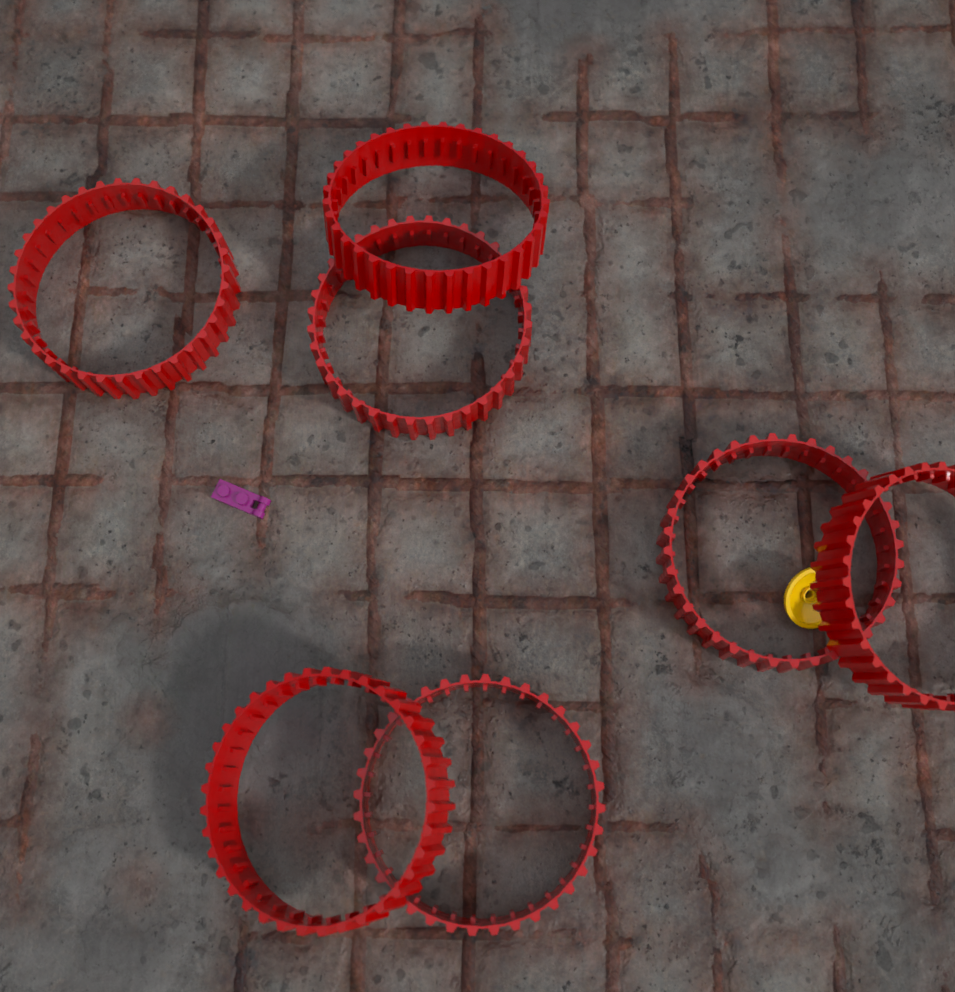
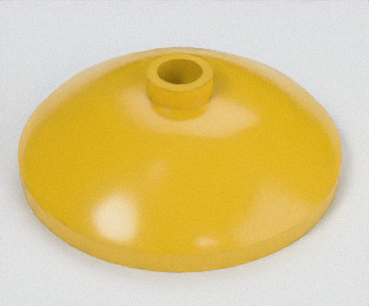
[784,567,822,629]

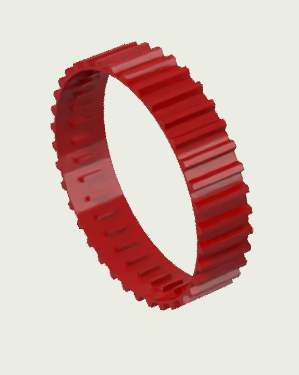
[322,122,550,314]
[7,178,241,399]
[307,215,532,440]
[656,433,904,673]
[810,461,955,711]
[200,667,455,936]
[353,674,606,936]

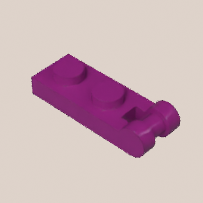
[211,479,271,519]

